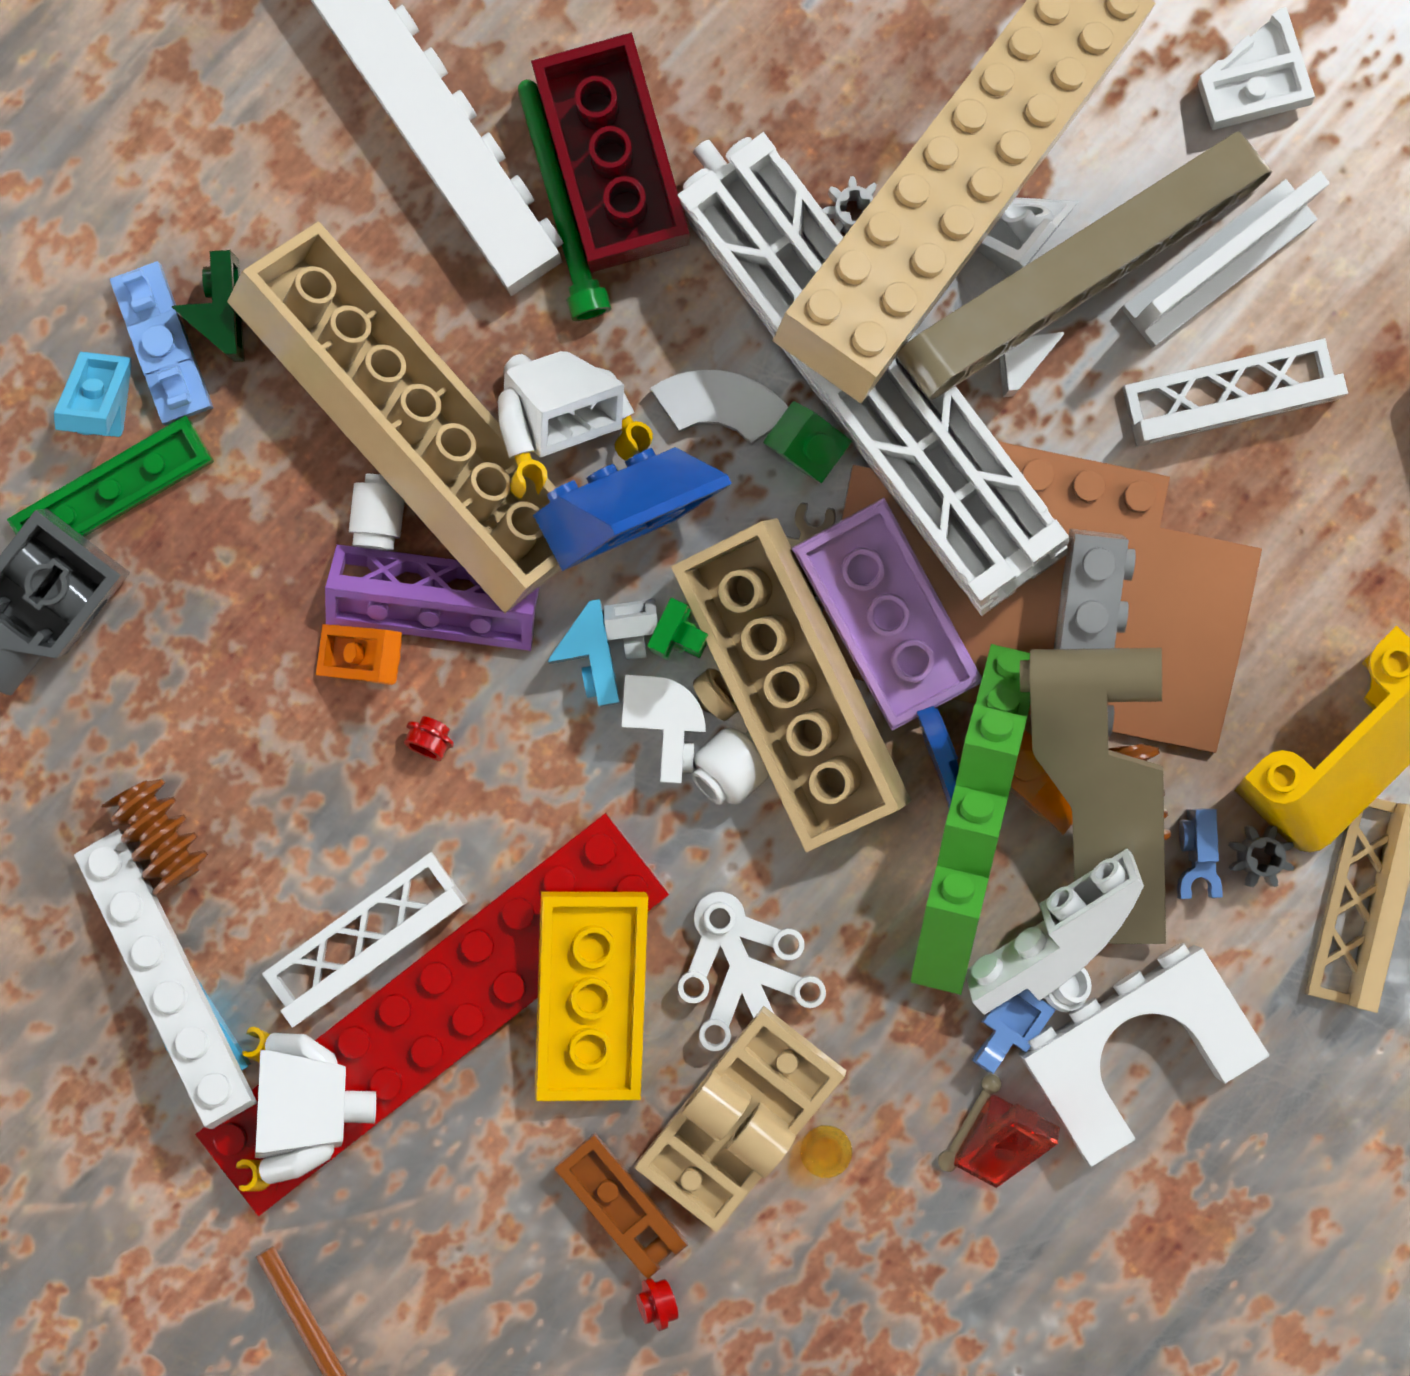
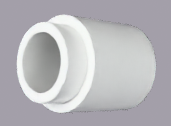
[349,474,404,551]

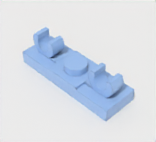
[109,261,214,426]

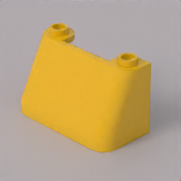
[1234,625,1410,853]

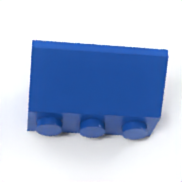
[533,447,732,571]

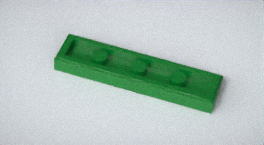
[7,415,214,537]

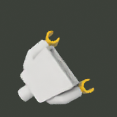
[498,351,653,498]
[236,1027,376,1191]

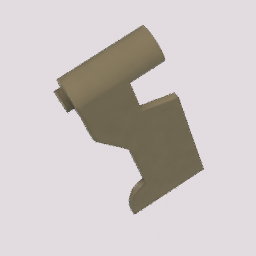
[1020,648,1166,944]

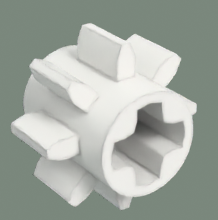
[822,176,877,234]

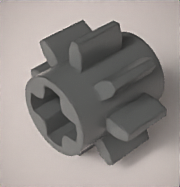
[1228,825,1294,887]

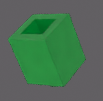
[763,401,852,484]

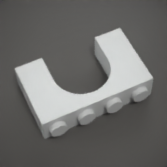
[1019,943,1270,1167]

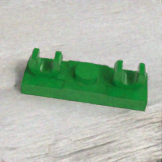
[647,597,708,661]

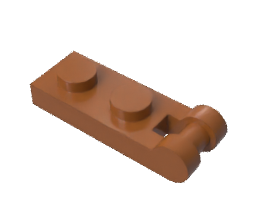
[554,1133,688,1279]

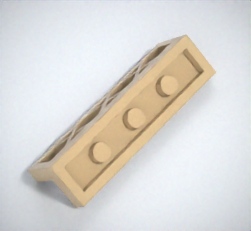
[1305,798,1410,1013]

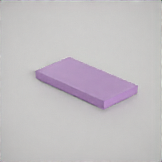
[792,498,982,731]

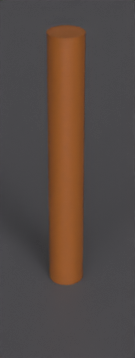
[255,1246,347,1376]

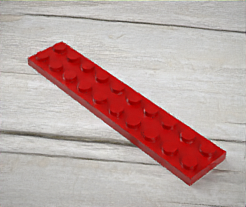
[195,813,669,1217]

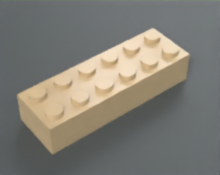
[671,518,912,852]

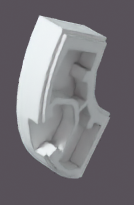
[650,370,788,445]

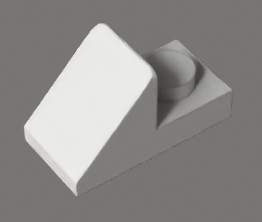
[999,332,1064,397]

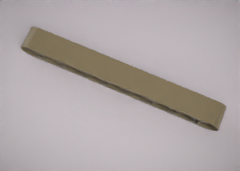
[896,131,1272,400]

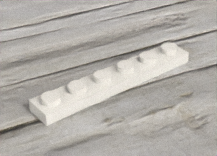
[74,829,257,1129]

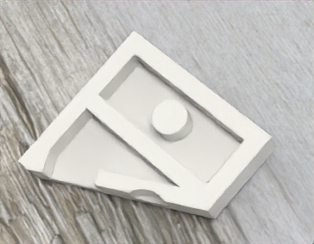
[1198,7,1315,130]

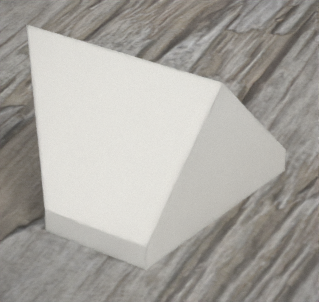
[977,197,1079,276]

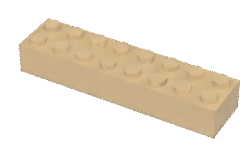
[227,221,561,614]

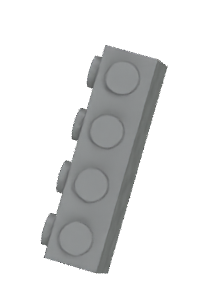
[1054,529,1136,737]

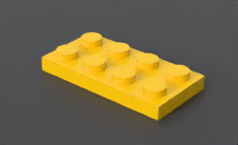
[535,892,648,1101]

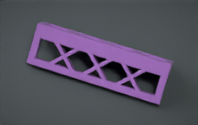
[325,545,540,651]

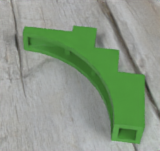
[910,644,1031,995]

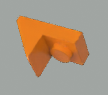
[316,624,402,685]

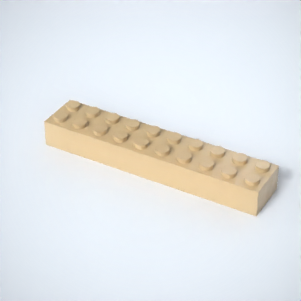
[772,0,1156,404]

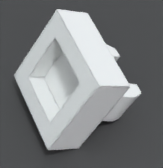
[604,599,658,660]

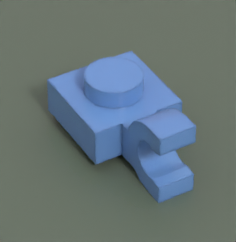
[1177,808,1223,899]
[972,989,1056,1074]

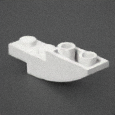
[966,848,1144,1015]

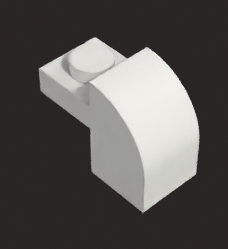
[622,675,706,783]

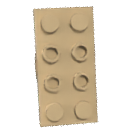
[634,1006,846,1232]

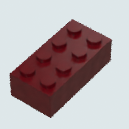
[531,32,690,273]

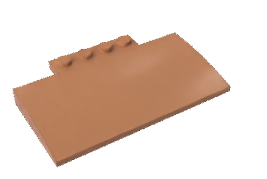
[822,441,1262,753]

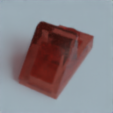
[954,1095,1060,1188]

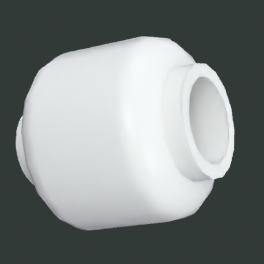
[692,728,769,805]

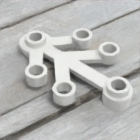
[678,892,826,1051]

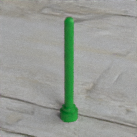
[518,79,612,321]

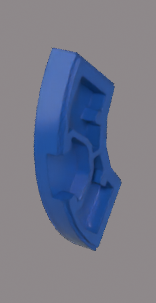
[917,706,959,808]

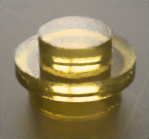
[800,1125,852,1178]

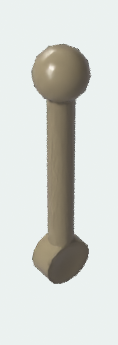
[938,1074,1002,1172]

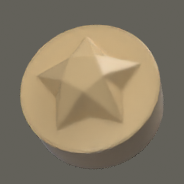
[693,668,739,721]

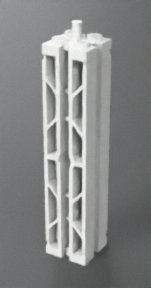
[678,132,1069,616]

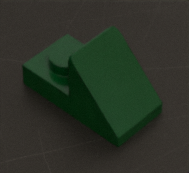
[172,250,245,362]

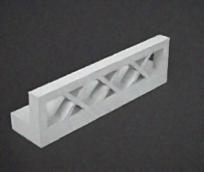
[1122,338,1348,447]
[262,852,468,1028]

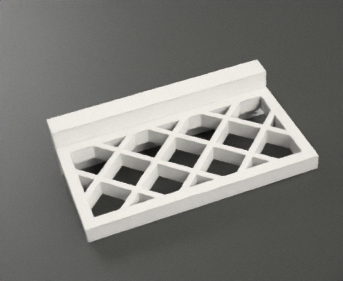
[1121,171,1330,348]

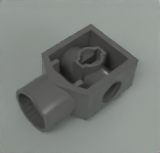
[0,509,130,695]

